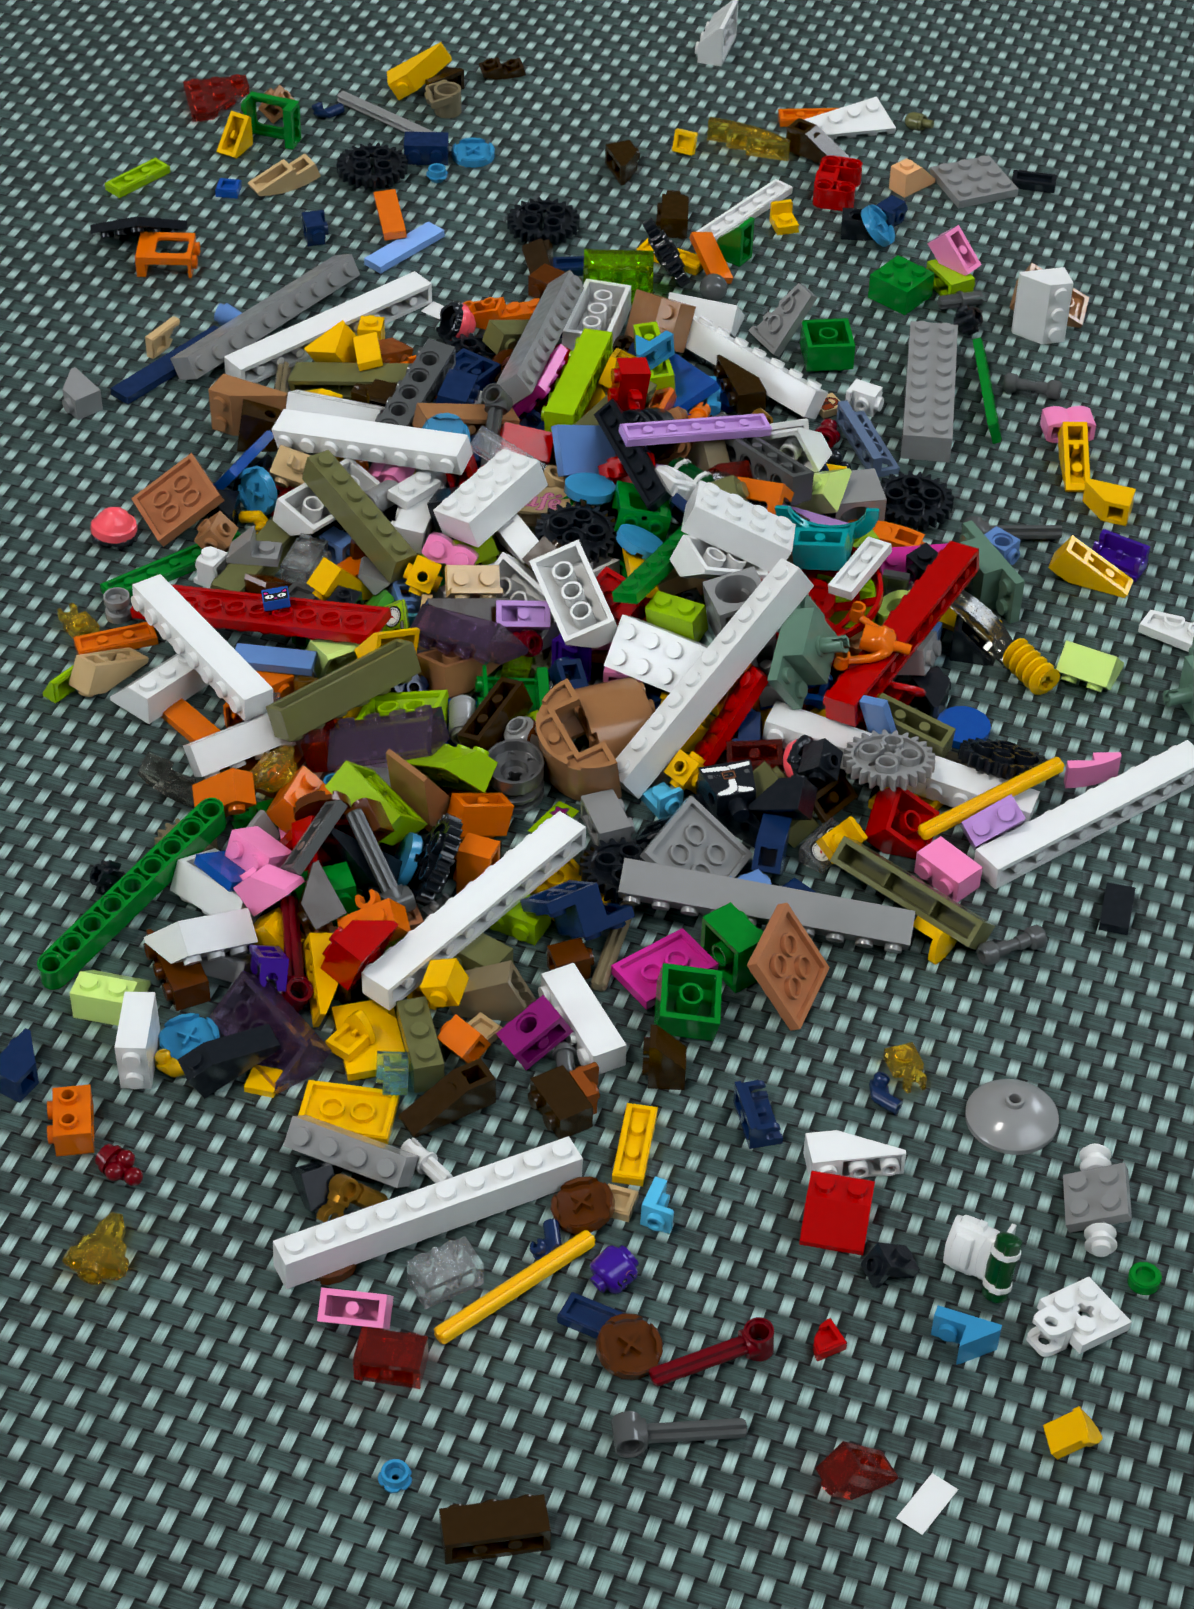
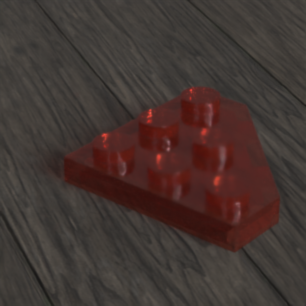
[183,74,249,122]

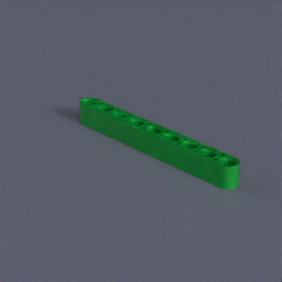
[37,798,226,990]

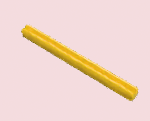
[917,757,1064,840]
[434,1230,595,1344]

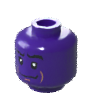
[590,1245,639,1294]

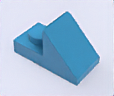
[635,330,675,370]
[931,1305,1002,1365]

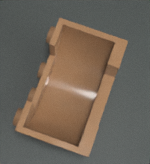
[574,677,655,759]
[536,678,622,801]

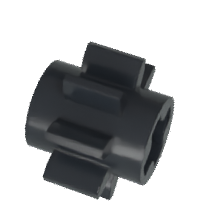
[954,304,983,335]
[90,860,126,895]

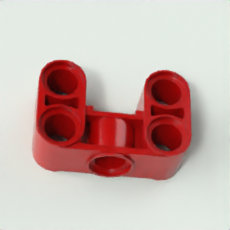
[813,155,863,211]

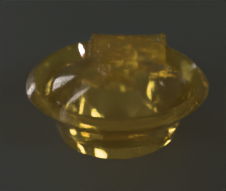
[250,745,298,793]

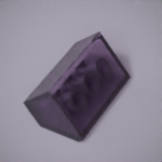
[410,604,529,665]
[327,705,450,771]
[209,971,332,1094]

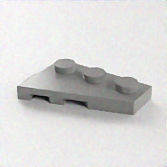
[748,283,818,357]

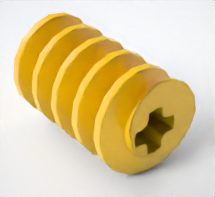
[1003,638,1060,695]

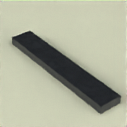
[594,398,672,512]

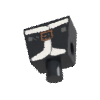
[697,759,756,822]

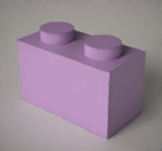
[960,794,1026,850]

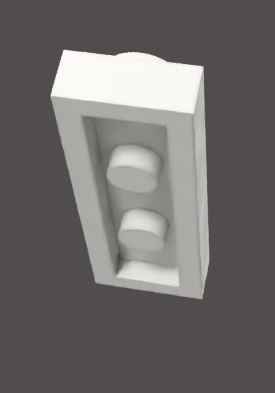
[828,537,892,600]

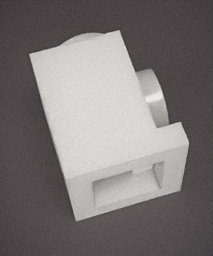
[845,379,884,417]
[193,546,228,588]

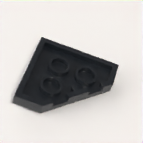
[90,216,188,239]

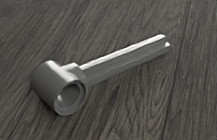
[481,383,513,466]
[961,516,1062,540]
[346,808,416,913]
[611,1411,747,1458]

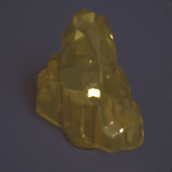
[62,1212,129,1285]

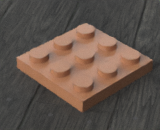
[131,453,224,547]
[747,903,830,1031]

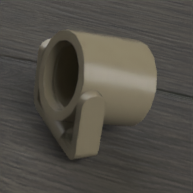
[424,80,462,118]

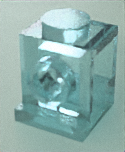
[375,1051,409,1095]

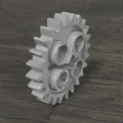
[843,729,935,791]

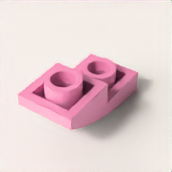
[1064,752,1121,788]

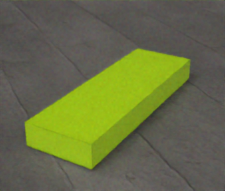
[105,158,171,198]

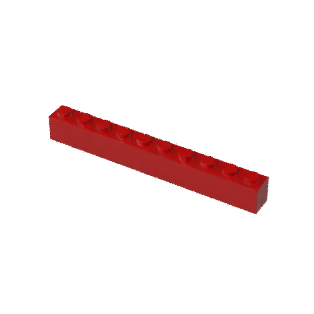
[823,541,979,727]

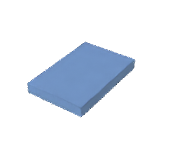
[551,424,616,477]

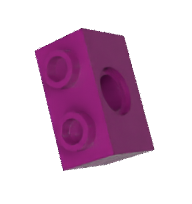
[496,995,573,1070]

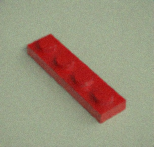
[694,664,769,766]

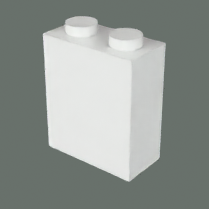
[114,992,160,1089]

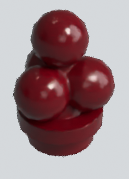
[815,418,841,448]
[504,630,543,659]
[95,1144,143,1187]

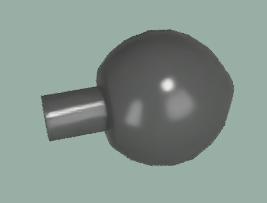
[699,273,728,301]

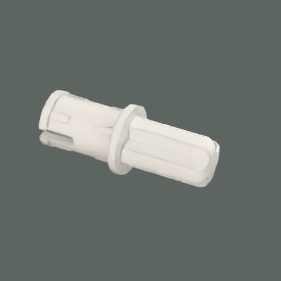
[401,1138,453,1183]

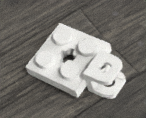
[1026,1277,1132,1357]

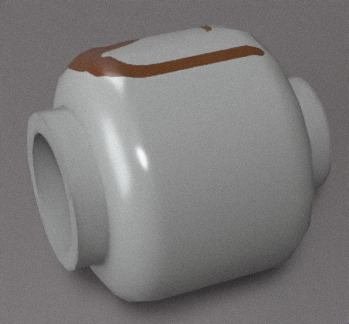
[504,716,540,750]

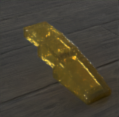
[707,117,790,161]

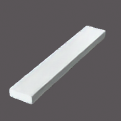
[696,179,793,242]

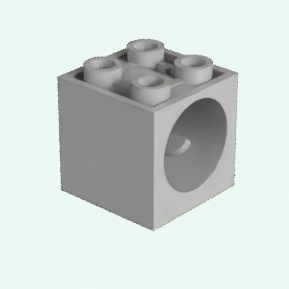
[825,468,887,522]
[702,566,777,640]

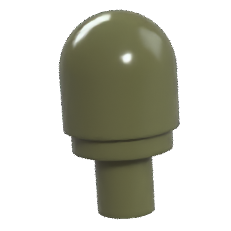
[905,112,934,131]

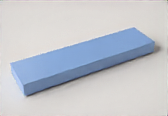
[364,221,445,274]

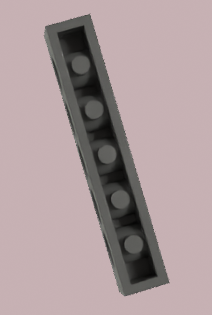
[375,338,456,427]
[712,414,814,506]

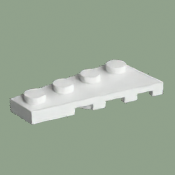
[804,97,896,140]
[1138,610,1194,652]

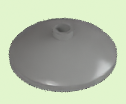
[965,1079,1059,1155]

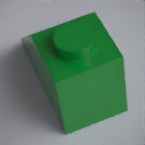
[717,217,755,267]

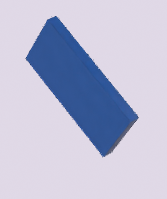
[669,354,720,411]

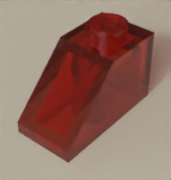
[815,1441,899,1500]

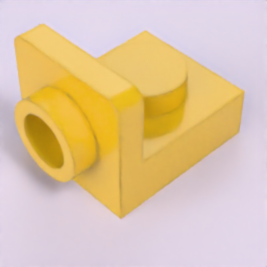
[769,199,799,235]
[815,816,868,864]

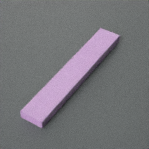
[619,413,772,447]

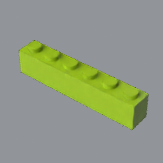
[541,328,613,432]

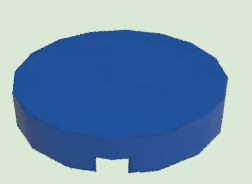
[937,706,991,749]

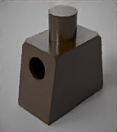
[237,399,282,452]

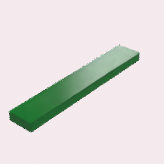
[972,337,1002,444]
[100,531,241,598]

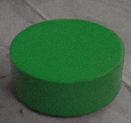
[1127,1262,1162,1295]

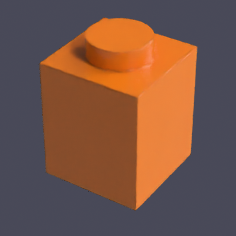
[437,1014,491,1064]

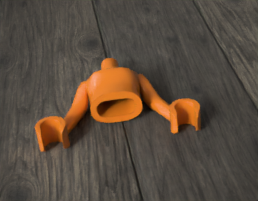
[834,601,912,671]

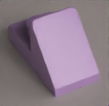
[496,600,550,633]

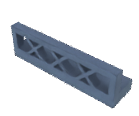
[836,400,900,478]

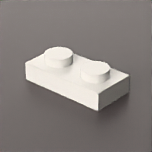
[387,470,441,510]

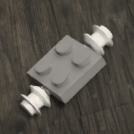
[1063,1144,1132,1257]

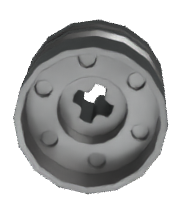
[486,739,544,815]

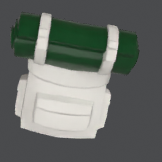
[656,457,717,524]
[943,1214,1022,1303]

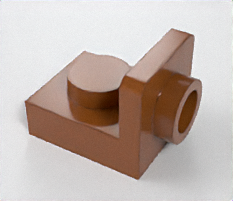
[569,1062,600,1114]

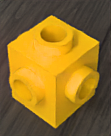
[403,555,443,597]
[664,750,706,794]

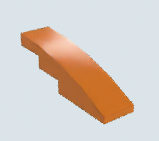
[646,387,677,411]

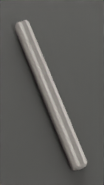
[337,91,434,133]

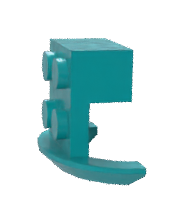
[775,505,879,571]

